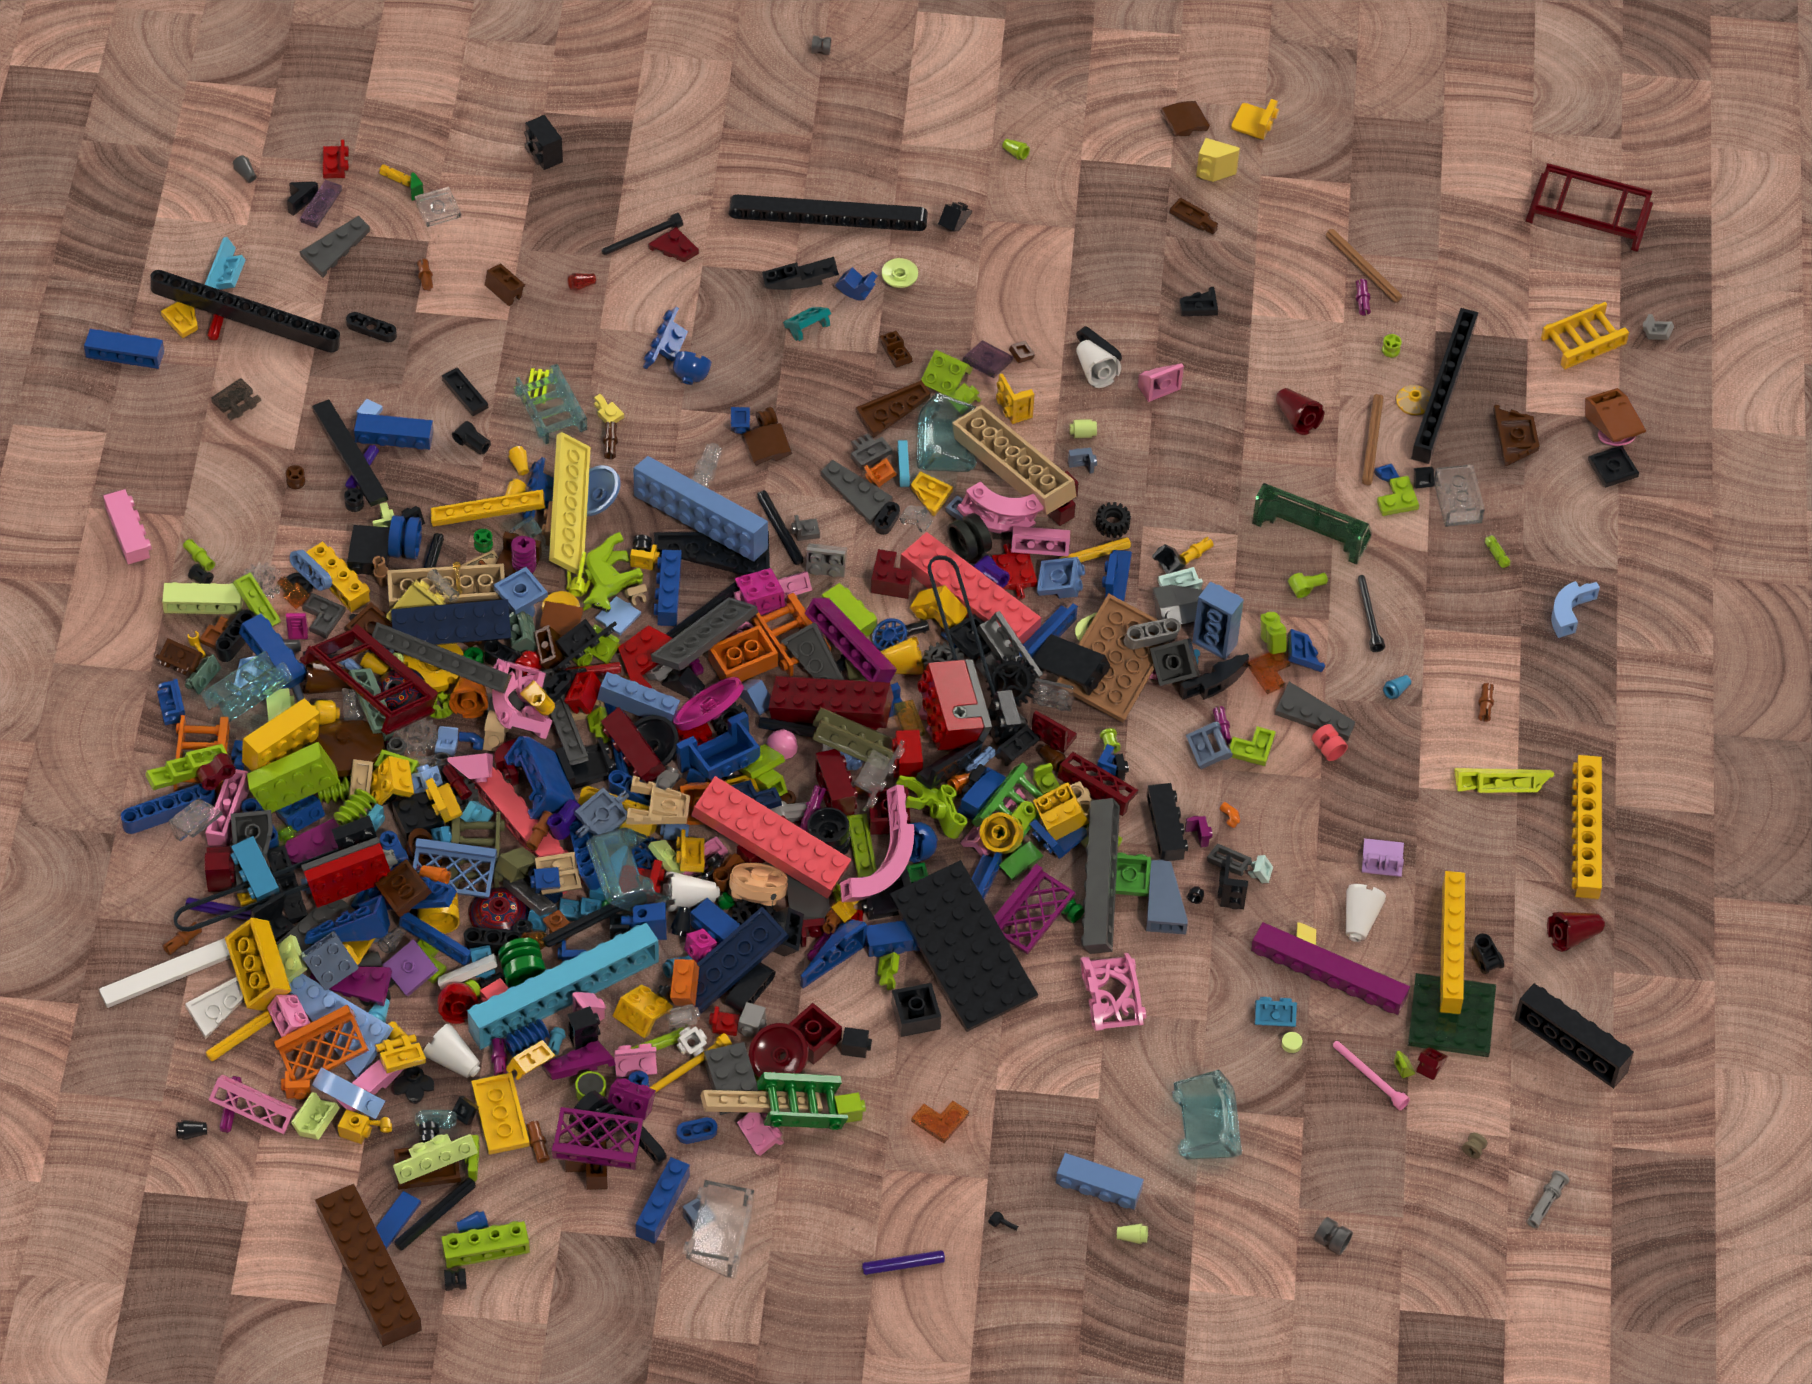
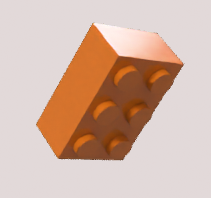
[708,625,778,682]

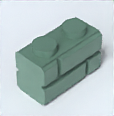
[509,611,537,654]

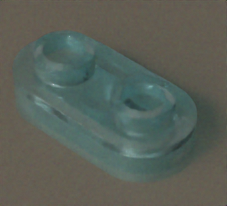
[415,1110,457,1129]

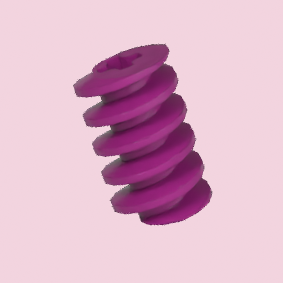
[511,536,537,573]

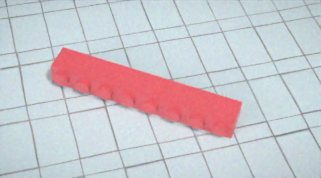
[471,767,583,894]

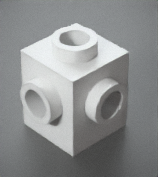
[677,1026,707,1057]

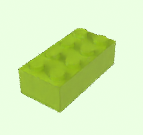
[247,742,339,813]

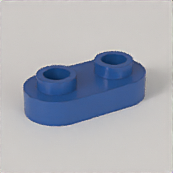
[677,1117,717,1144]

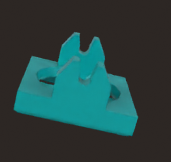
[783,306,831,341]

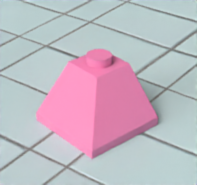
[1138,363,1184,402]
[447,753,493,783]

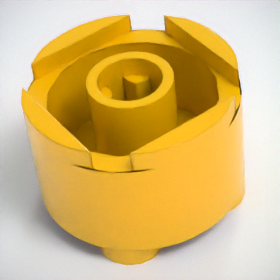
[980,812,1023,854]

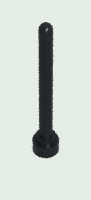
[602,212,684,255]
[1358,575,1385,652]

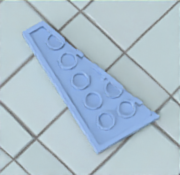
[289,974,394,1078]

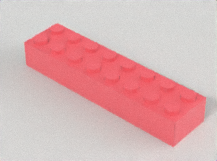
[900,532,1041,644]
[691,776,851,899]

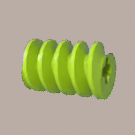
[318,776,350,804]
[333,788,377,826]

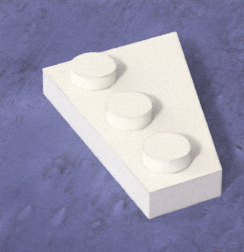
[185,977,244,1039]

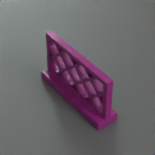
[994,864,1076,955]
[552,1107,643,1170]

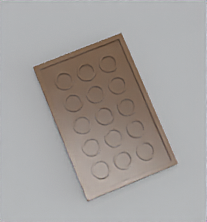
[1055,593,1174,723]

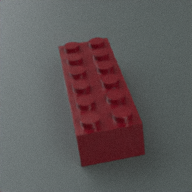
[768,676,894,728]

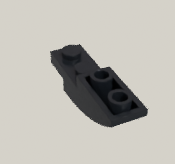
[762,257,839,290]
[1179,653,1249,700]

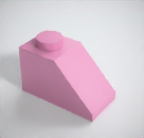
[572,992,606,1021]

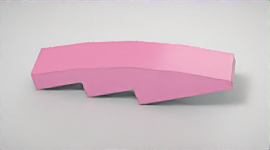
[336,1046,404,1112]

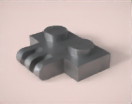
[851,433,893,470]

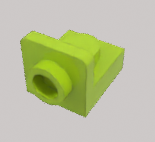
[1032,763,1060,795]

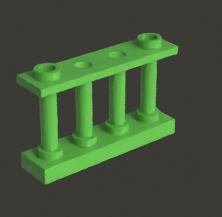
[972,762,1043,852]

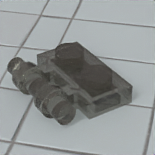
[211,378,261,421]

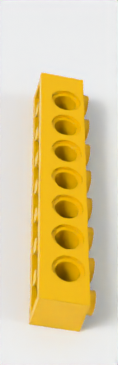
[1572,755,1602,899]

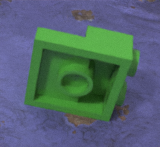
[1116,853,1151,897]

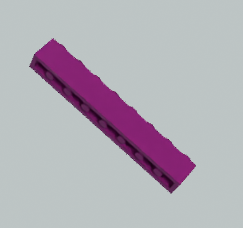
[1251,922,1410,1015]

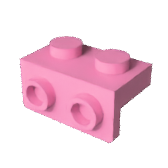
[737,1112,784,1156]

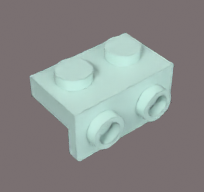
[1157,567,1203,589]

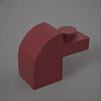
[494,738,519,786]

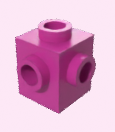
[684,929,717,963]

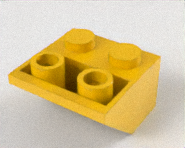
[1033,782,1089,840]

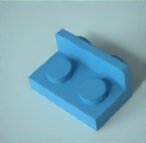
[1255,997,1297,1027]

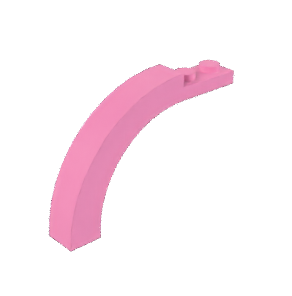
[840,785,914,902]

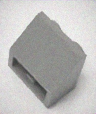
[806,543,847,577]

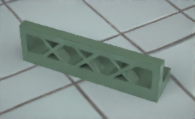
[348,668,394,741]

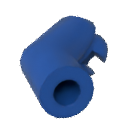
[459,732,484,750]

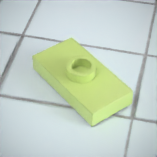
[648,840,685,873]

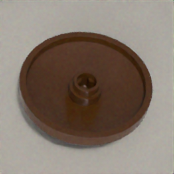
[305,718,385,777]

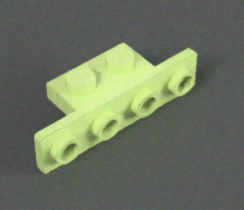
[393,1134,478,1184]

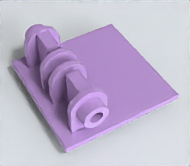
[1362,838,1404,877]

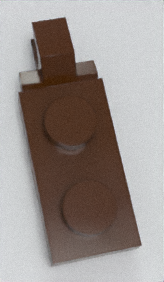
[1169,198,1218,234]

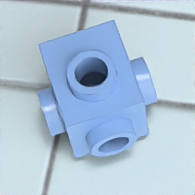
[411,764,443,794]

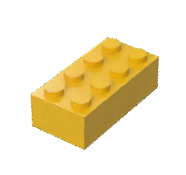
[242,698,320,771]
[225,917,291,1011]

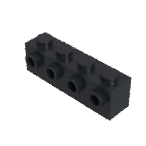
[1146,783,1188,861]

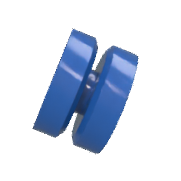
[388,515,422,560]

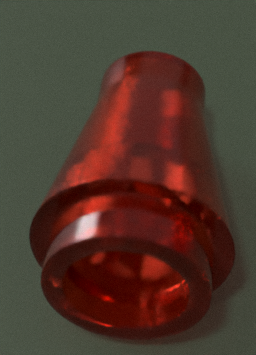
[568,273,596,291]

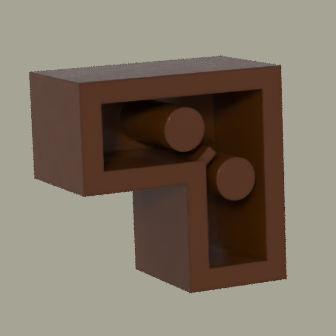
[565,1140,608,1190]

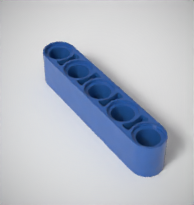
[121,783,216,834]
[569,818,604,890]

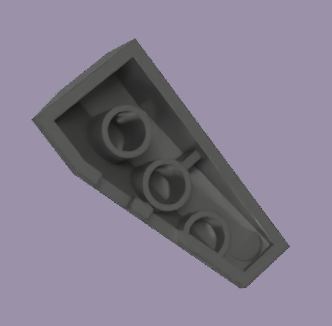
[1152,585,1203,624]

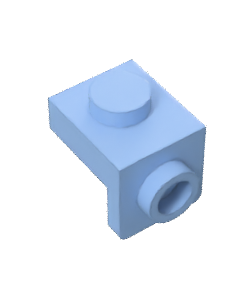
[435,726,458,756]

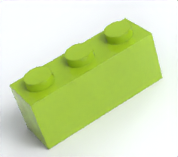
[822,583,877,637]

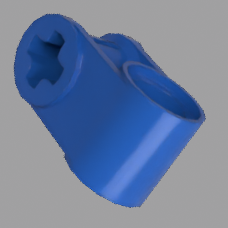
[380,831,409,868]

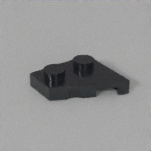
[1179,287,1218,317]

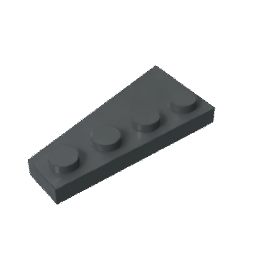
[300,216,370,278]

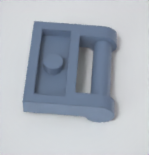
[1186,722,1233,770]

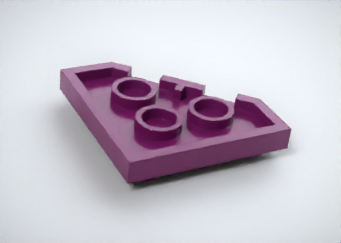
[285,818,355,865]

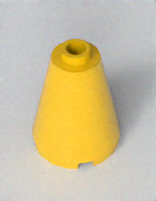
[880,636,924,675]

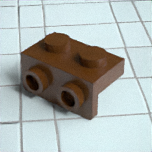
[155,638,203,676]

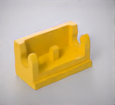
[506,1040,555,1080]

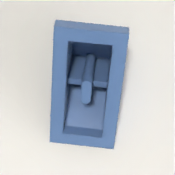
[740,679,771,716]

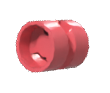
[1312,724,1348,761]

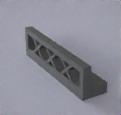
[977,611,1043,688]

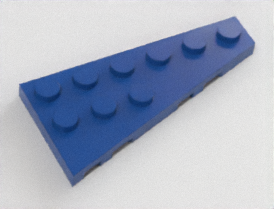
[351,867,457,910]

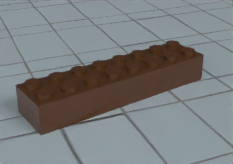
[315,1184,422,1347]

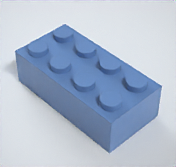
[1192,581,1244,660]

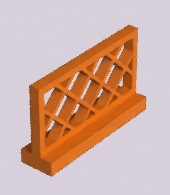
[274,1005,369,1081]

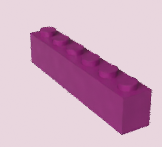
[805,598,897,683]

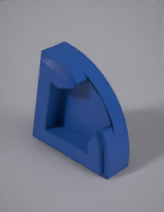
[1374,463,1399,482]

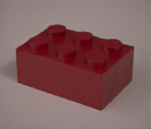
[815,749,858,817]

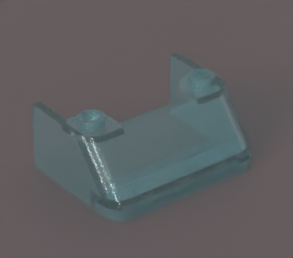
[586,828,669,912]

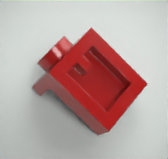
[709,1006,740,1036]

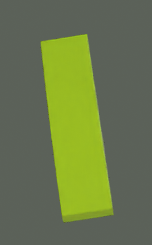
[145,744,227,790]

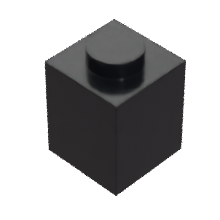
[841,1027,872,1058]

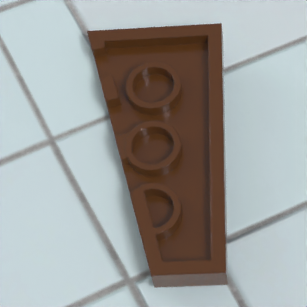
[856,380,931,438]

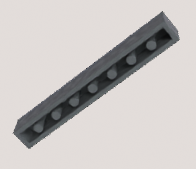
[1081,798,1120,954]

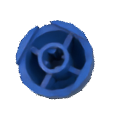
[673,351,712,385]
[909,822,938,863]

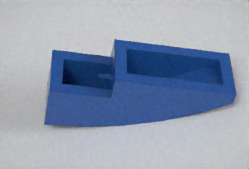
[961,770,1006,816]

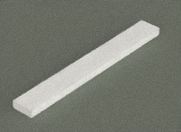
[99,938,231,1008]

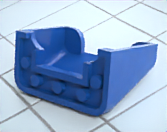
[504,736,578,819]

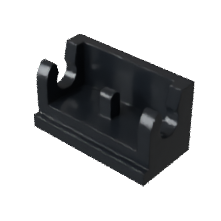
[995,725,1040,766]

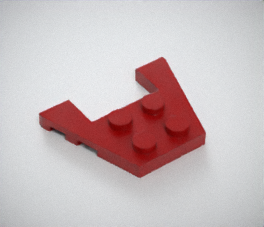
[618,625,689,688]

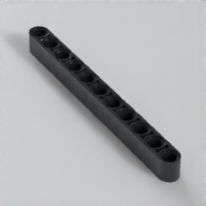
[729,194,928,231]
[150,270,340,353]

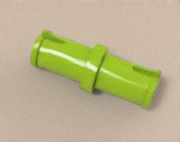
[183,539,215,571]

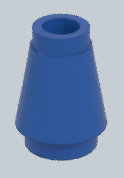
[456,1211,489,1233]

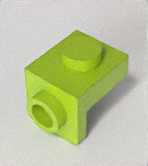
[948,383,981,412]

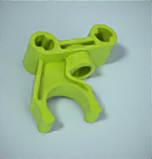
[896,775,967,839]

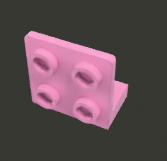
[614,1044,657,1078]

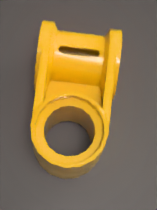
[519,680,555,716]

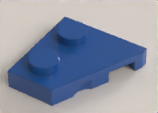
[1287,629,1325,672]

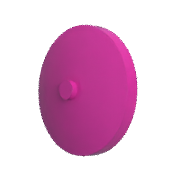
[673,677,744,731]

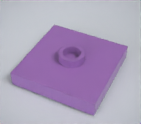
[382,939,439,996]

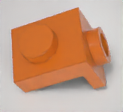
[864,458,897,487]
[281,1071,311,1100]

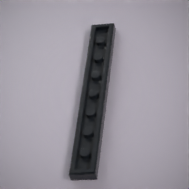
[312,399,388,507]

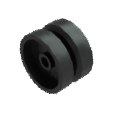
[947,513,992,561]

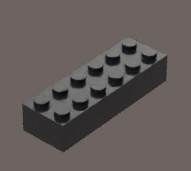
[1514,983,1634,1089]

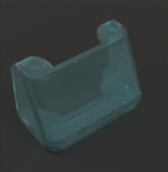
[917,392,976,472]
[1172,1070,1242,1160]

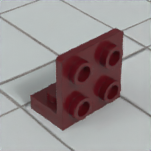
[1031,711,1077,753]

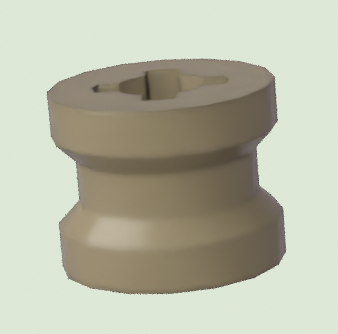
[1462,1133,1488,1159]

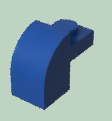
[835,267,878,301]

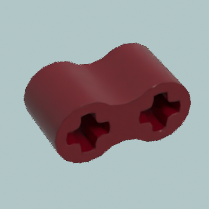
[196,753,236,790]

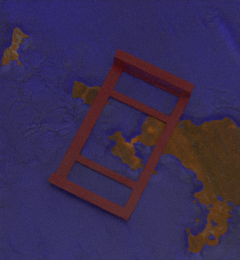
[1525,163,1653,252]
[300,624,438,735]

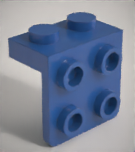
[1030,819,1088,859]

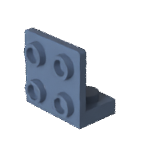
[300,931,359,991]

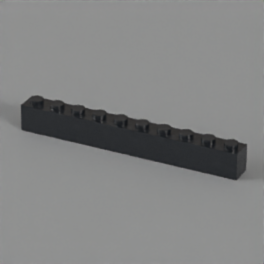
[1411,308,1479,464]

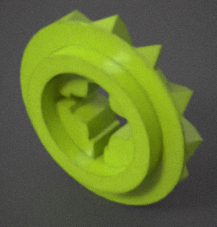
[429,691,453,719]

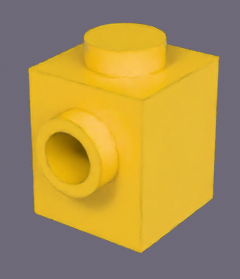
[338,1109,372,1144]

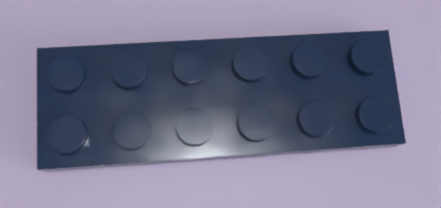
[391,599,512,645]
[670,907,789,1017]

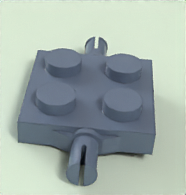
[574,787,629,842]

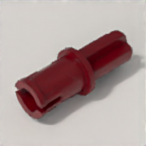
[442,764,472,800]

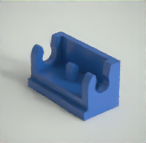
[157,679,186,725]

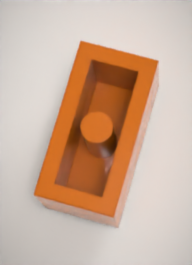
[670,959,699,1006]

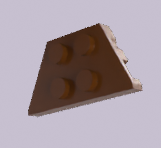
[1493,405,1540,466]

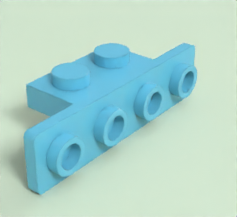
[205,237,246,290]

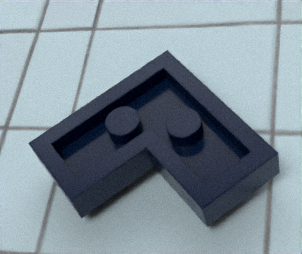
[731,780,782,809]

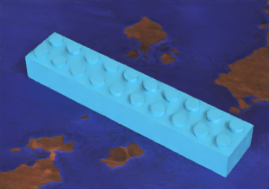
[467,923,659,1050]

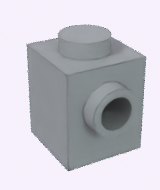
[738,1002,767,1037]

